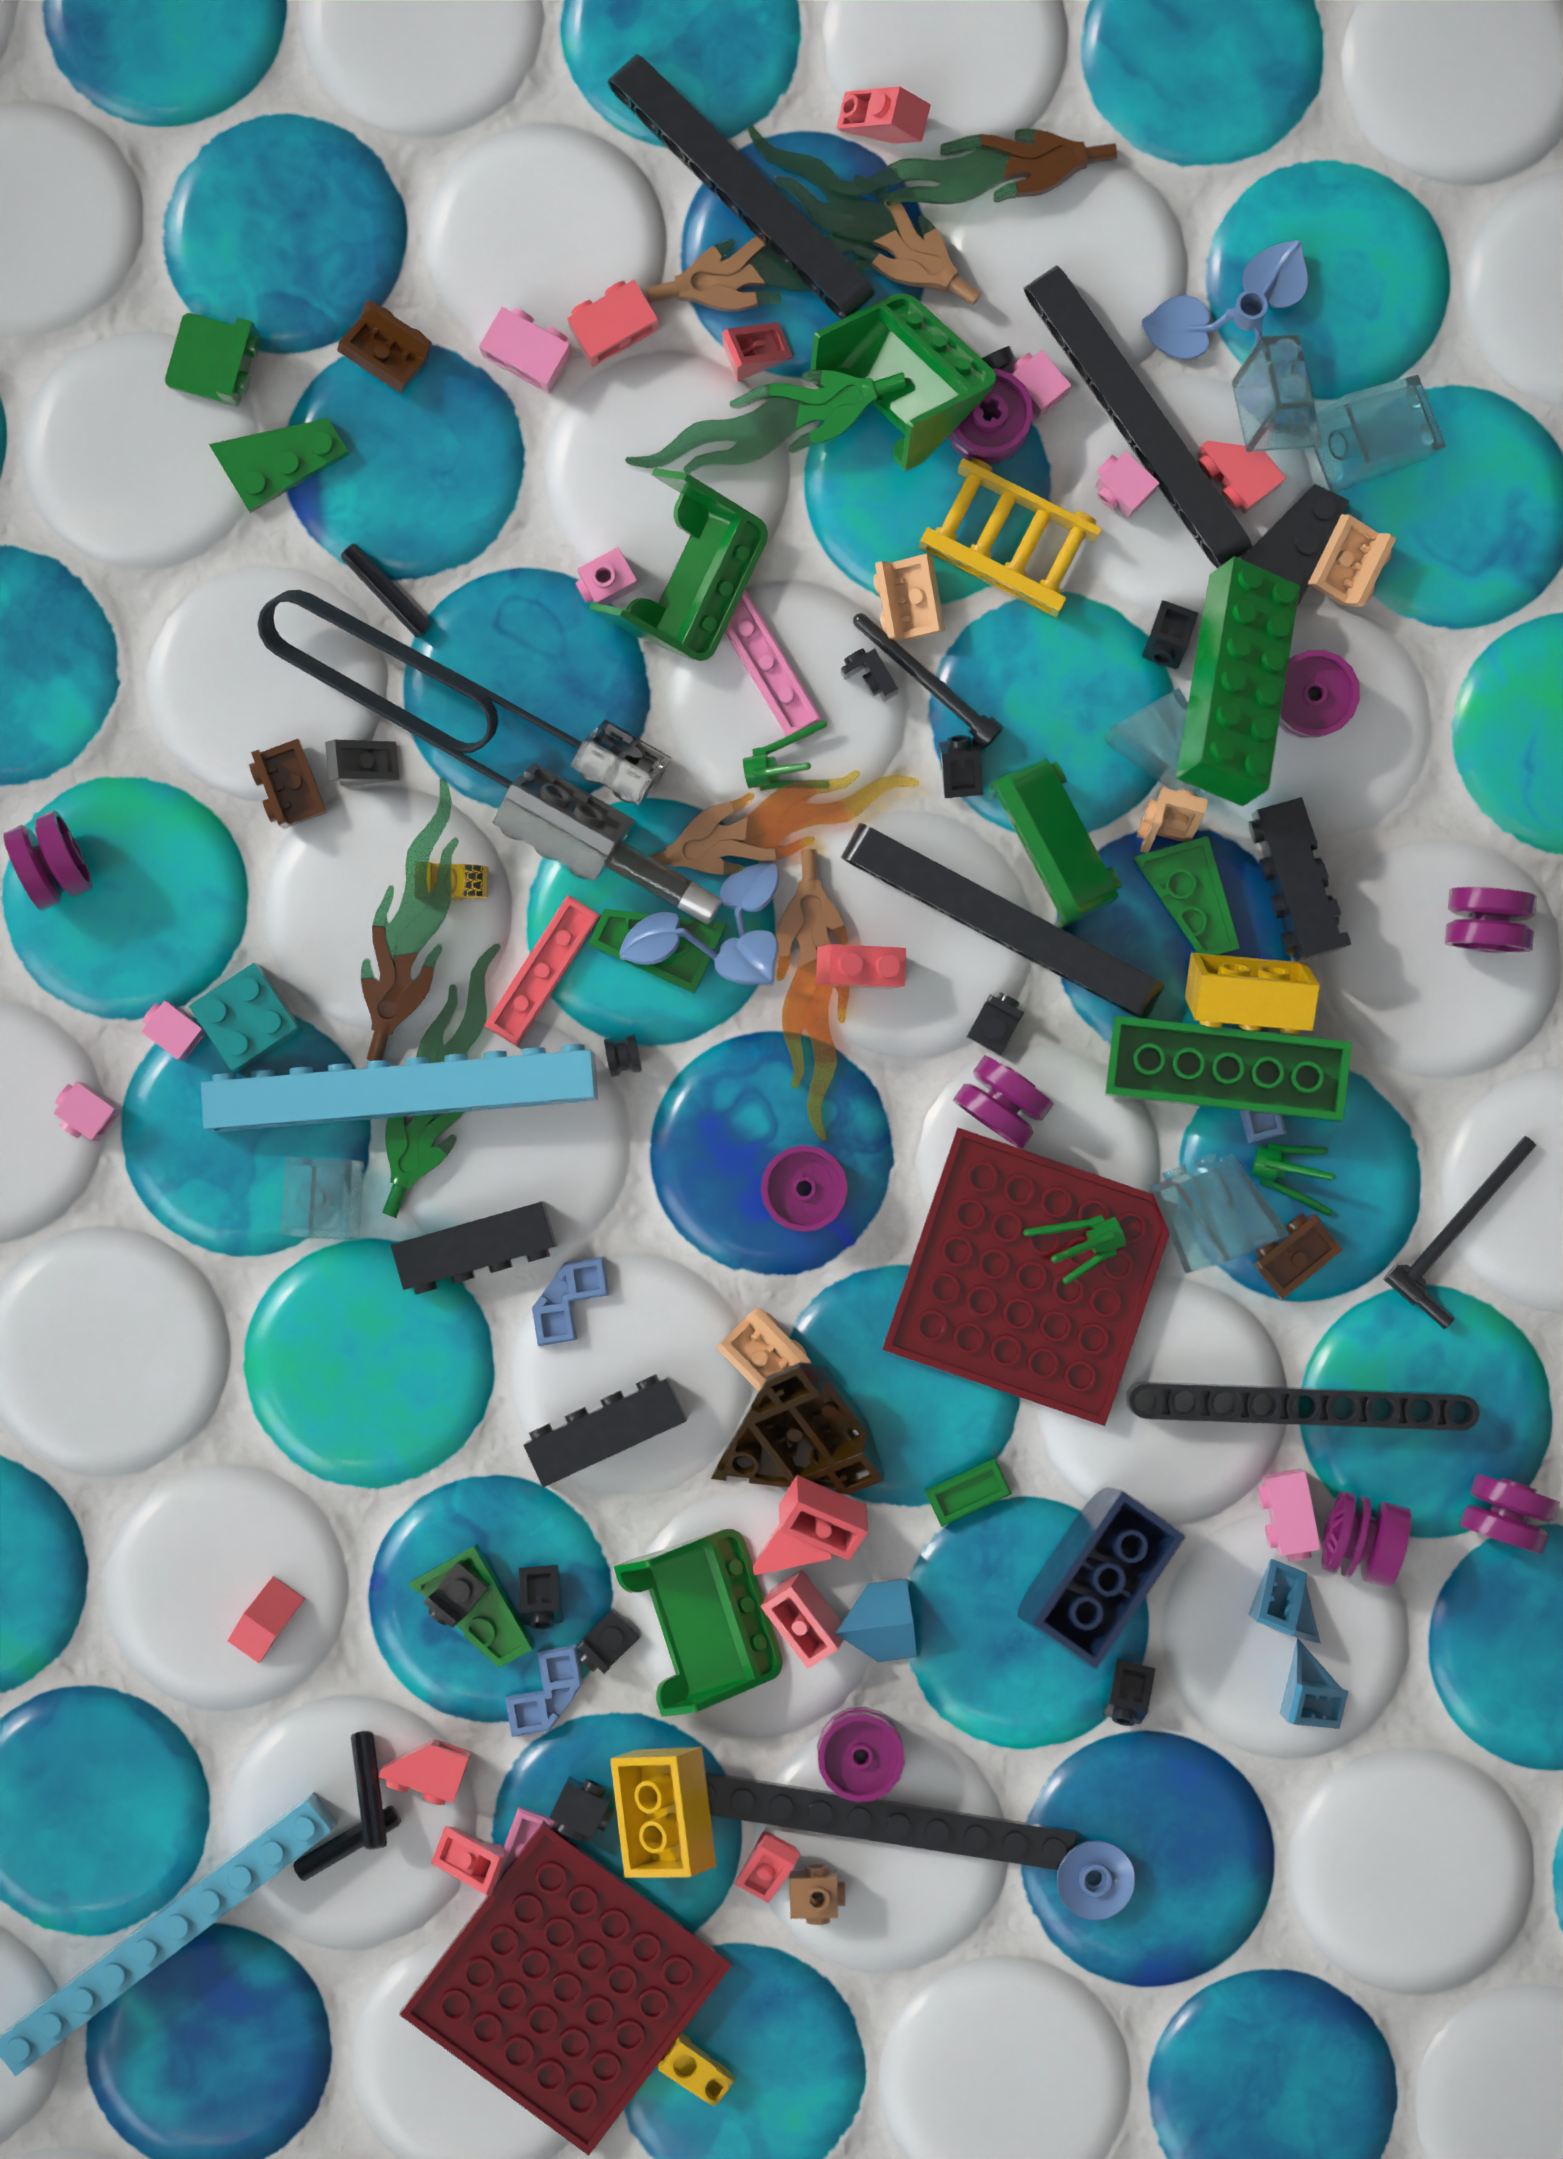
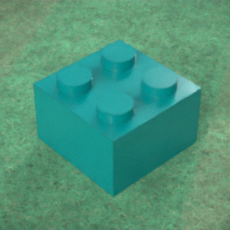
[189,963,303,1073]

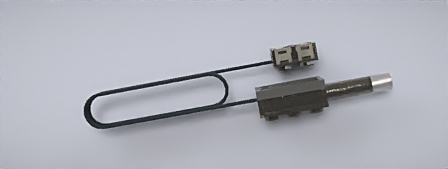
[257,589,722,925]

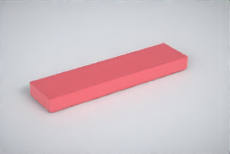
[484,895,601,1047]

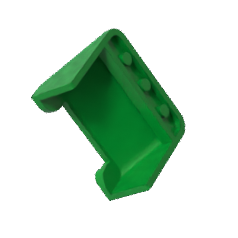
[809,293,996,472]
[613,1529,783,1717]

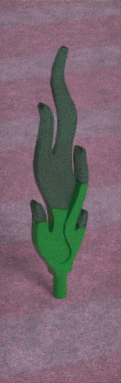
[625,370,907,474]
[382,944,501,1218]

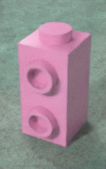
[1258,1468,1321,1561]

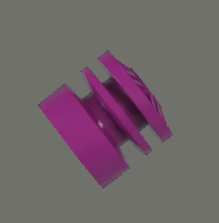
[1321,1490,1411,1588]

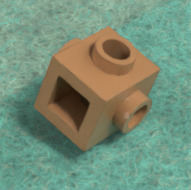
[789,1864,845,1925]

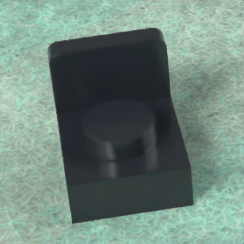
[1142,600,1199,669]
[840,648,898,702]
[939,735,983,798]
[966,992,1024,1056]
[423,1560,491,1628]
[519,1565,563,1629]
[577,1609,640,1674]
[1103,1659,1156,1726]

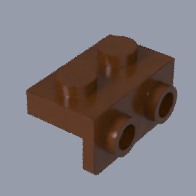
[337,300,432,394]
[249,738,327,829]
[1251,1213,1342,1300]

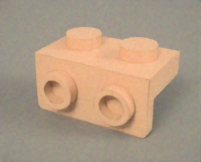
[1308,514,1396,607]
[874,554,945,642]
[1137,787,1208,853]
[716,1307,812,1392]

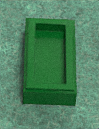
[924,1457,1012,1527]

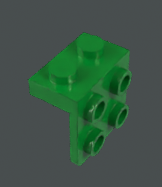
[165,313,261,407]

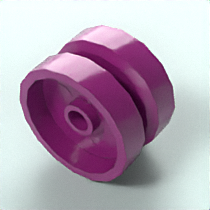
[948,368,1033,465]
[1279,650,1360,738]
[3,810,93,911]
[1445,887,1537,953]
[953,1055,1054,1149]
[761,1145,848,1232]
[1459,1473,1560,1555]
[817,1707,905,1802]

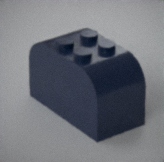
[1018,1487,1186,1670]

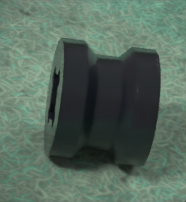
[604,1033,642,1077]

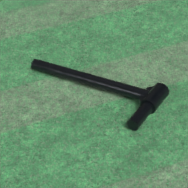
[1383,1136,1537,1329]

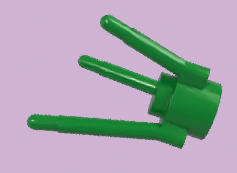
[743,720,830,791]
[1251,1143,1336,1216]
[1023,1215,1126,1284]

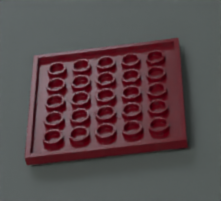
[882,1127,1180,1426]
[399,1821,732,2156]

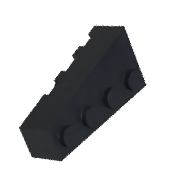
[1248,797,1352,962]

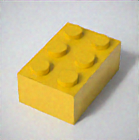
[1185,953,1320,1034]
[610,1747,716,1878]

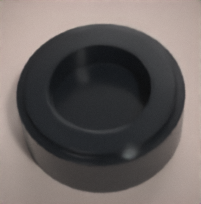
[981,346,1015,370]

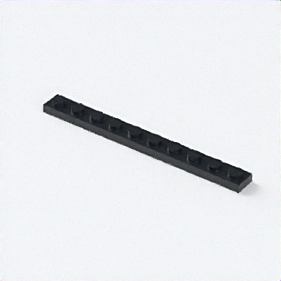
[705,1772,1076,1870]

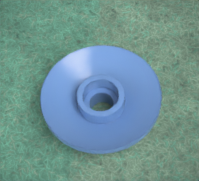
[1057,1841,1135,1920]

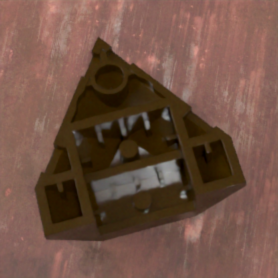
[711,1362,884,1494]

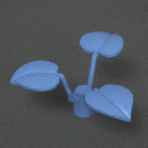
[1142,240,1308,422]
[619,863,780,985]

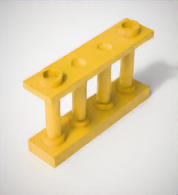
[919,458,1102,618]

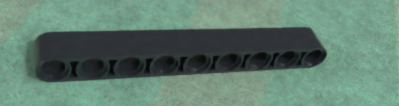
[607,54,875,319]
[1023,265,1252,569]
[841,823,1165,1019]
[1125,1381,1480,1431]

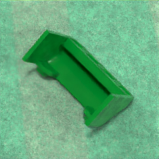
[588,468,768,661]
[986,758,1122,929]

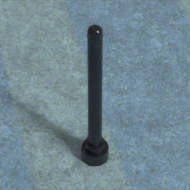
[853,613,1004,750]

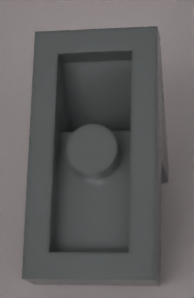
[325,739,400,786]

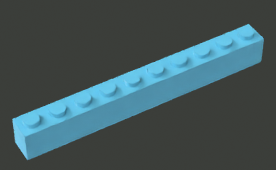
[201,1044,598,1133]
[0,1792,337,2077]

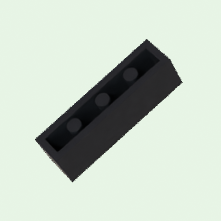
[391,1201,557,1295]
[523,1374,687,1488]

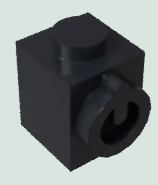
[549,1776,614,1842]

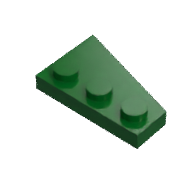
[209,418,350,513]
[1132,836,1240,955]
[588,909,727,994]
[408,1544,535,1668]

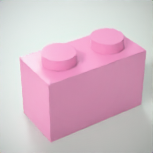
[479,306,572,393]

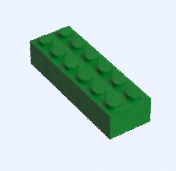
[1176,556,1300,807]
[1105,1015,1352,1122]

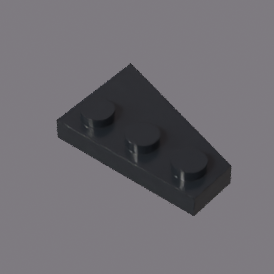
[1241,484,1350,606]

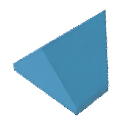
[1248,1559,1321,1644]
[835,1578,917,1662]
[1280,1638,1348,1729]

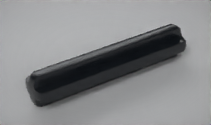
[340,543,431,638]
[351,1731,387,1850]
[293,1806,401,1881]

